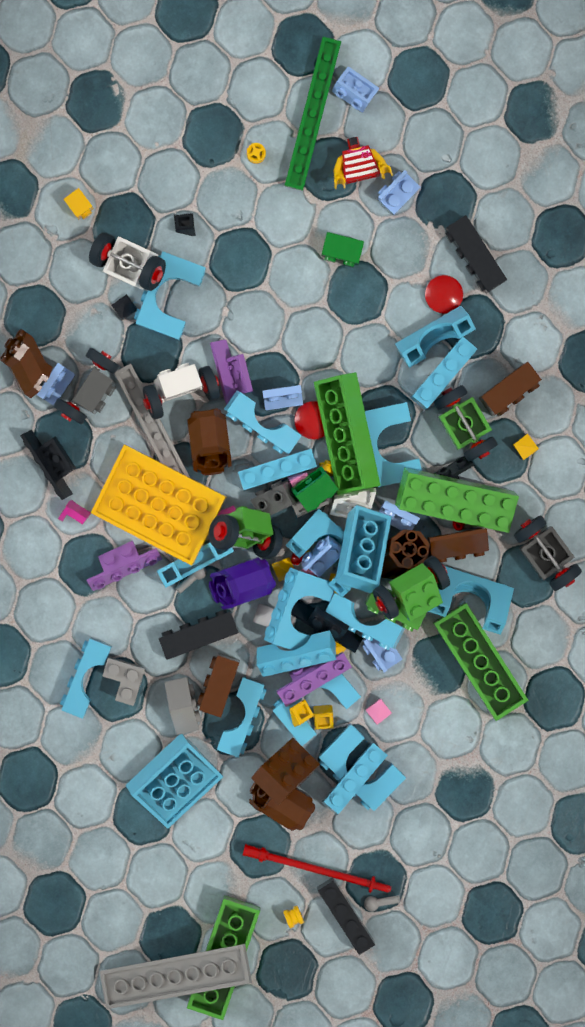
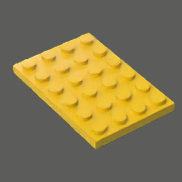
[91,444,227,566]

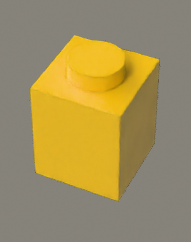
[64,188,94,220]

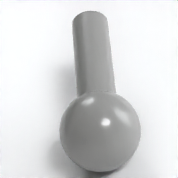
[175,567,207,594]
[364,895,400,912]

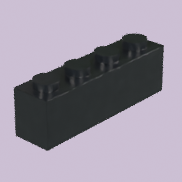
[445,215,507,294]
[158,609,239,660]
[317,878,375,955]

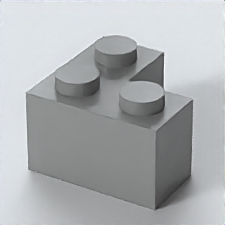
[102,656,146,706]
[165,677,201,735]

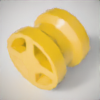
[247,143,266,164]
[283,905,304,929]

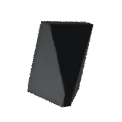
[174,213,196,236]
[111,294,137,321]

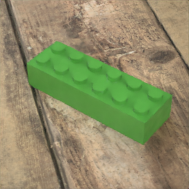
[314,372,381,495]
[395,467,519,533]
[433,602,529,721]
[187,895,260,1020]

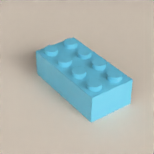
[335,505,392,593]

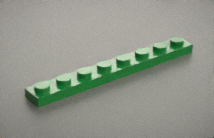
[284,37,341,191]

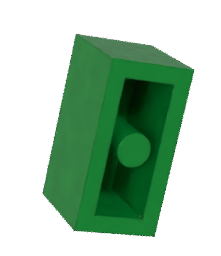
[321,232,364,267]
[291,466,339,512]

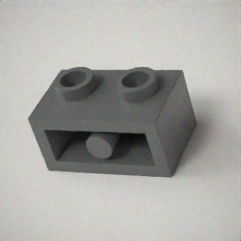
[251,481,299,516]

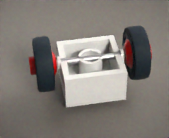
[89,233,166,291]
[143,363,220,420]

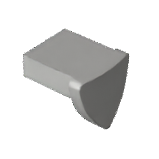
[253,604,275,627]

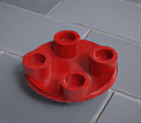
[425,275,463,314]
[294,401,325,439]

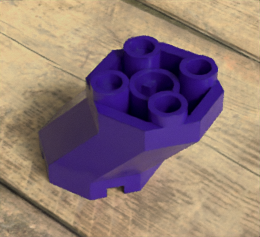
[208,557,276,610]

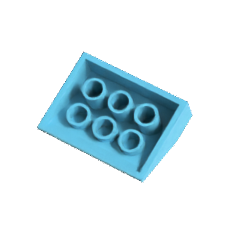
[126,734,224,829]

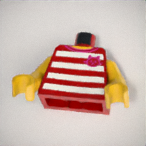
[334,137,393,189]

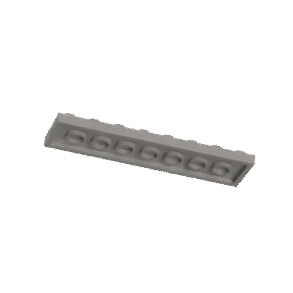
[100,944,252,1009]

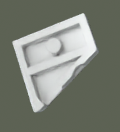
[330,488,376,518]

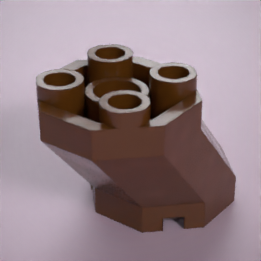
[0,329,53,398]
[187,408,232,476]
[381,529,430,579]
[249,782,315,831]

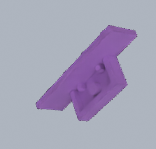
[210,339,253,405]
[87,541,162,591]
[277,651,352,707]

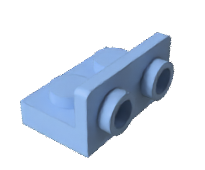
[332,67,380,113]
[377,170,421,215]
[37,363,75,406]
[263,385,303,410]
[379,500,420,531]
[302,535,342,577]
[362,638,403,673]

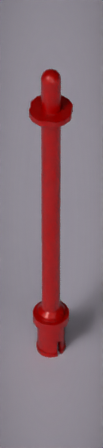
[242,844,391,893]

